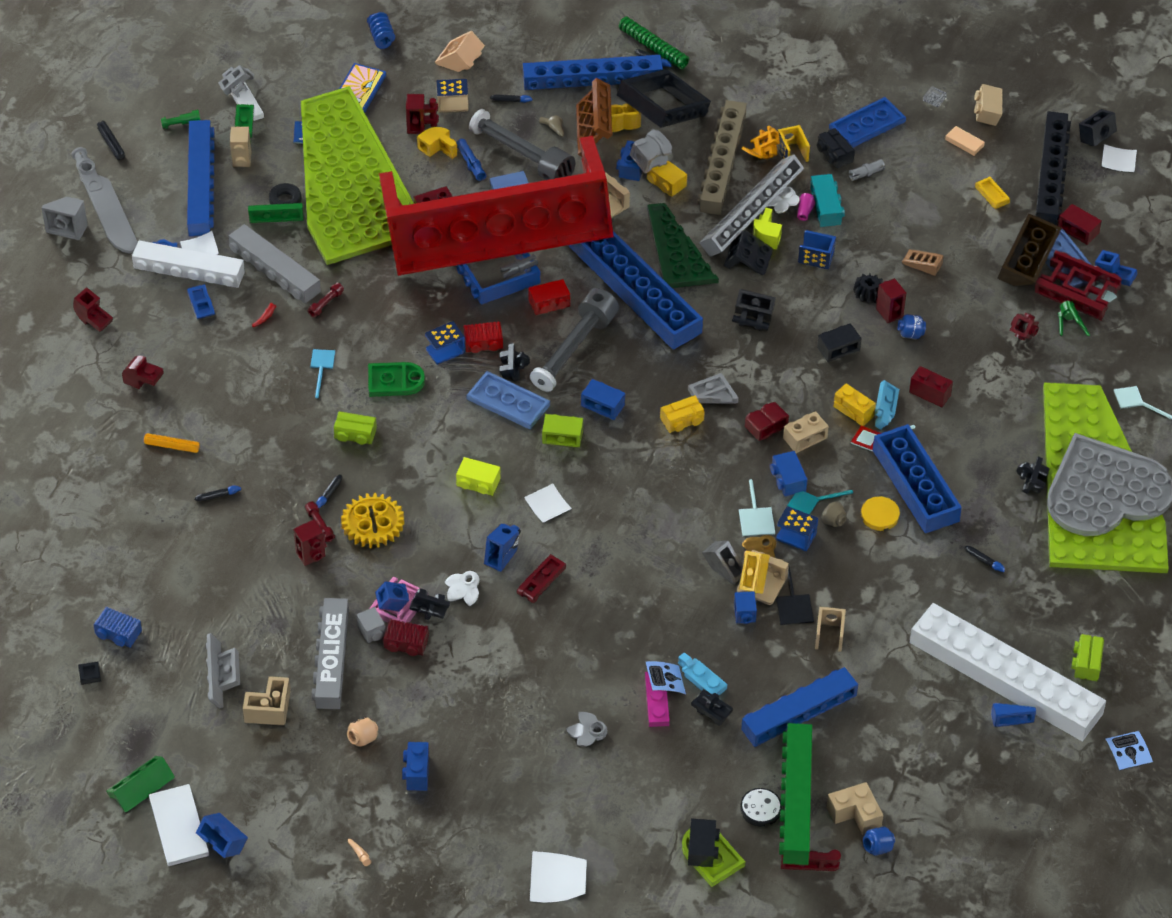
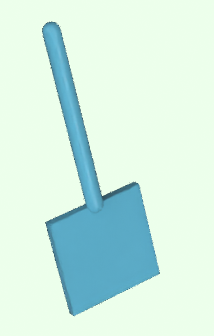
[310,349,335,399]

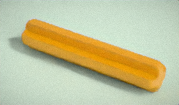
[144,433,200,453]

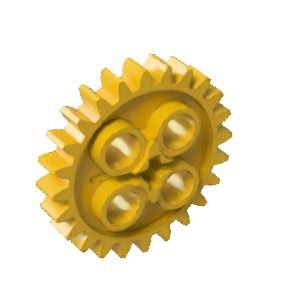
[341,493,405,548]

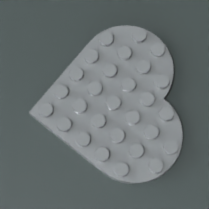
[1047,433,1172,536]

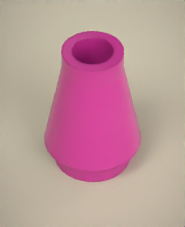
[797,193,816,221]

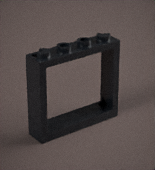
[617,69,711,128]

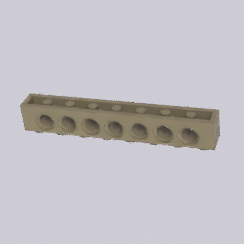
[697,100,747,215]

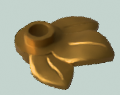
[742,535,776,558]

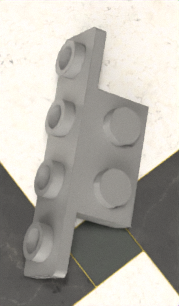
[206,633,240,709]

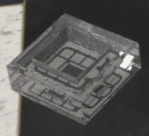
[923,86,947,107]

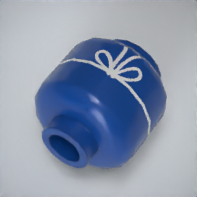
[897,314,926,340]

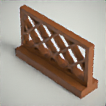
[576,78,612,157]

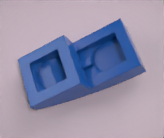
[187,284,215,319]

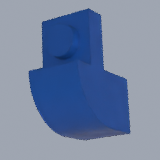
[1095,250,1137,286]

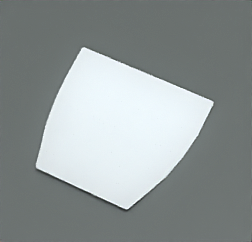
[530,851,587,903]

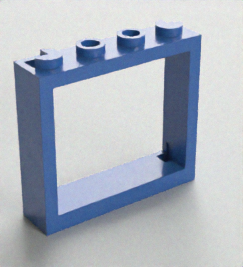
[456,253,541,305]

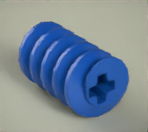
[367,12,395,49]

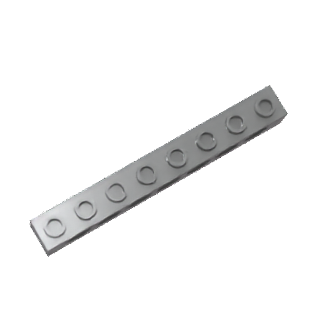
[699,154,804,257]

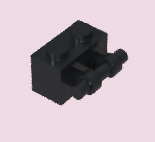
[732,289,776,331]

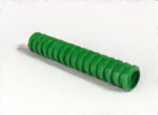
[618,16,689,69]

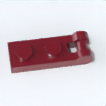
[517,554,566,604]
[781,849,841,871]

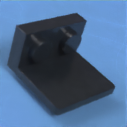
[724,229,773,276]

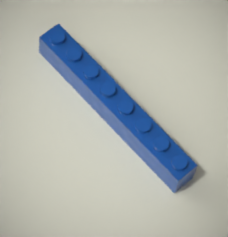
[187,120,215,236]

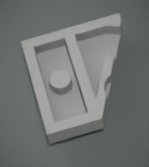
[688,373,738,404]

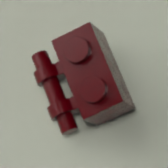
[406,94,439,134]

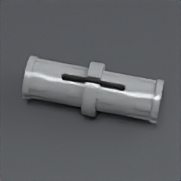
[849,159,885,181]

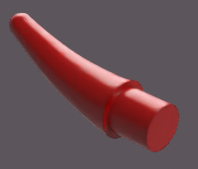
[252,303,277,327]

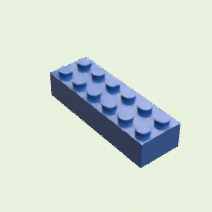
[873,424,962,534]

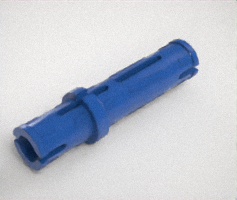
[456,139,486,181]

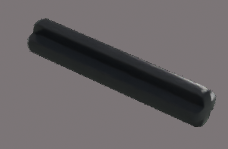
[97,121,125,160]

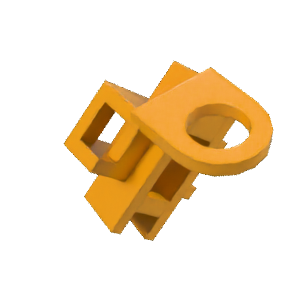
[741,126,780,160]

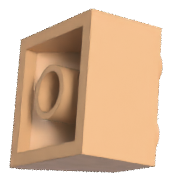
[435,31,485,72]

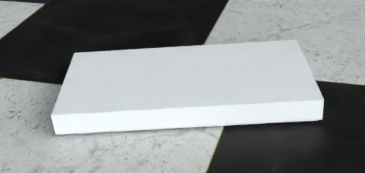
[149,784,209,867]

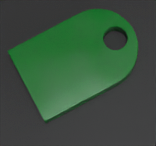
[368,362,425,397]

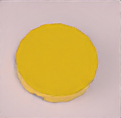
[861,496,900,531]

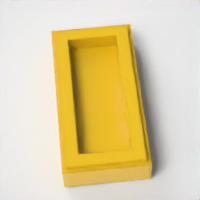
[975,177,1010,209]

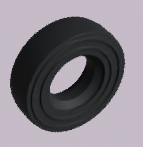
[269,183,302,205]

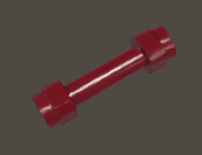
[307,282,344,318]
[305,501,335,542]

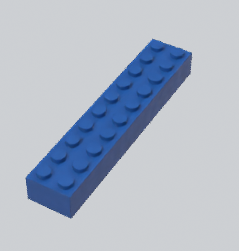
[568,231,703,350]

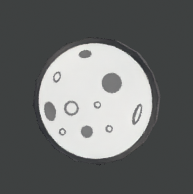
[740,788,782,827]

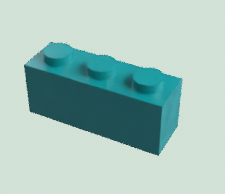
[810,174,845,227]

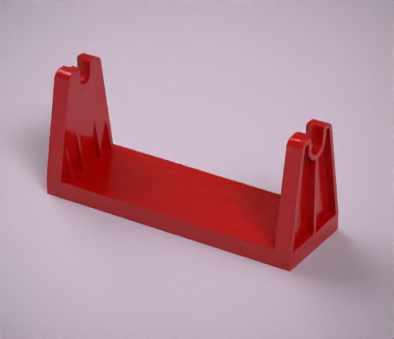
[379,136,614,276]

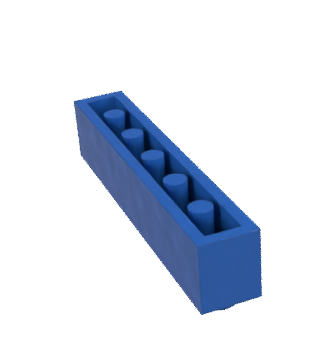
[741,667,858,747]

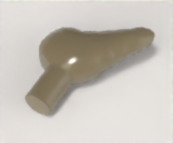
[539,115,564,137]

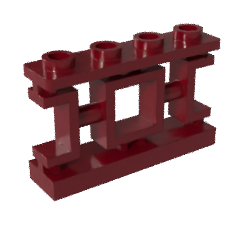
[1035,250,1122,321]

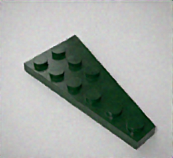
[647,203,719,288]

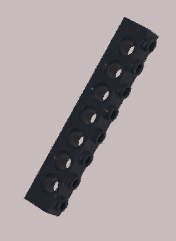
[1035,111,1071,225]

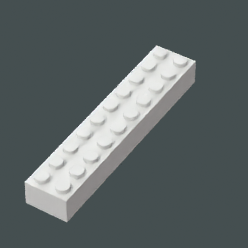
[910,603,1106,742]

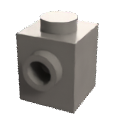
[357,607,385,643]

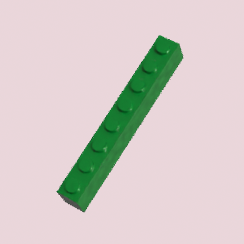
[779,723,812,865]

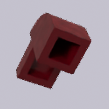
[73,287,113,332]
[122,356,164,389]

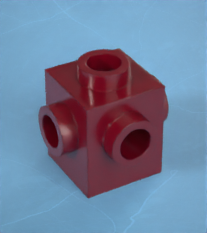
[1010,312,1039,340]

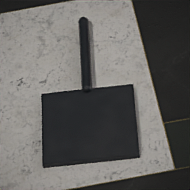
[776,567,814,625]

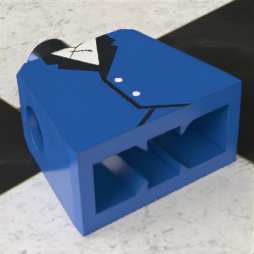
[484,524,521,572]

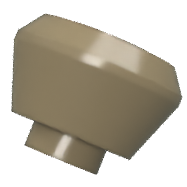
[821,502,847,527]

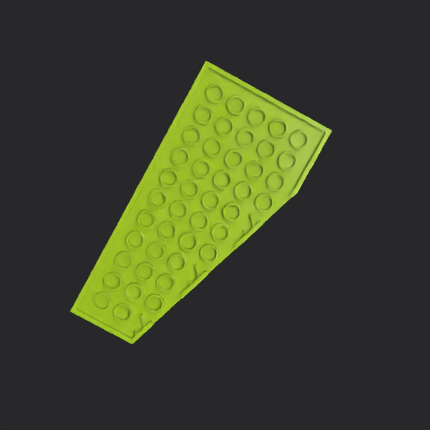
[301,86,414,265]
[1043,382,1169,573]

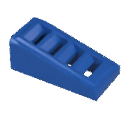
[991,703,1036,727]

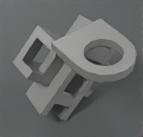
[218,65,254,97]

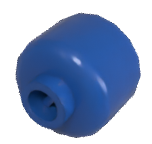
[863,826,895,856]

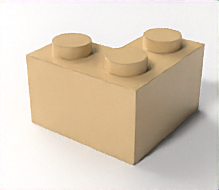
[243,677,291,725]
[827,782,883,835]

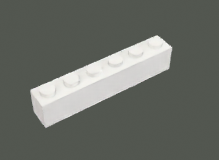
[132,240,245,288]

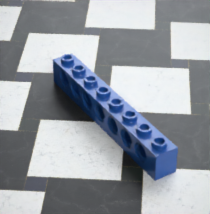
[523,55,663,90]

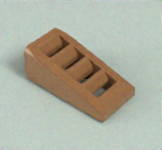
[902,249,944,276]

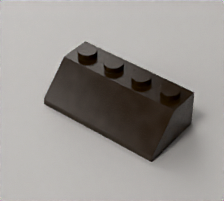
[997,213,1062,286]

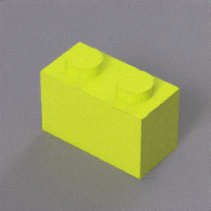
[456,457,501,496]

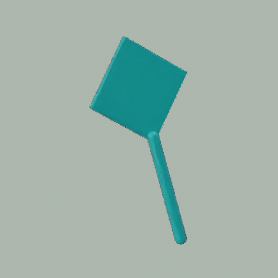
[787,490,853,514]

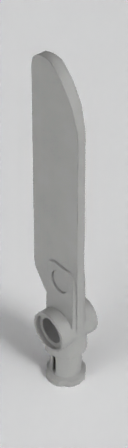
[71,147,138,254]

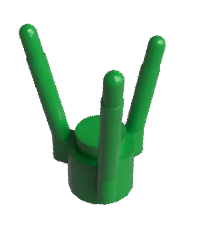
[1058,301,1090,337]

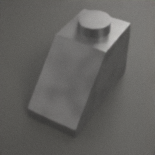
[702,540,743,584]

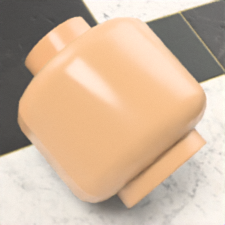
[347,717,378,747]

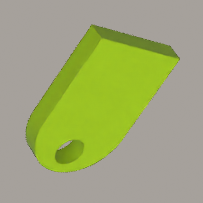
[682,829,745,887]

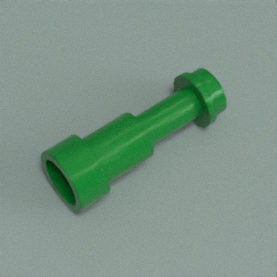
[161,109,200,129]

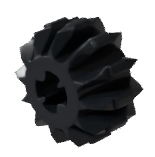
[853,273,883,304]

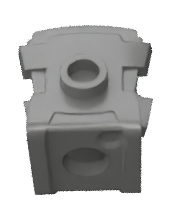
[630,129,672,174]

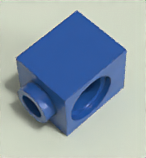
[375,581,409,611]
[734,591,757,624]

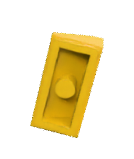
[739,551,770,594]

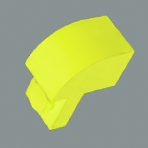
[753,208,782,250]

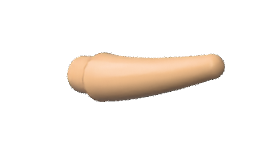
[348,839,371,866]

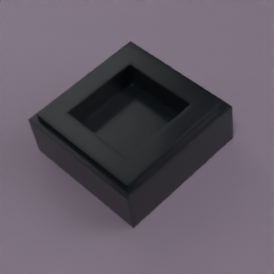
[78,661,101,685]

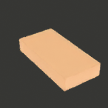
[945,126,985,156]

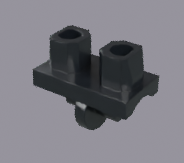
[500,343,530,381]
[1016,456,1050,494]
[409,588,450,621]
[691,689,733,726]

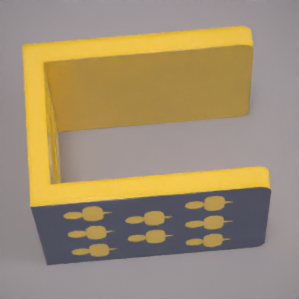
[777,125,810,162]

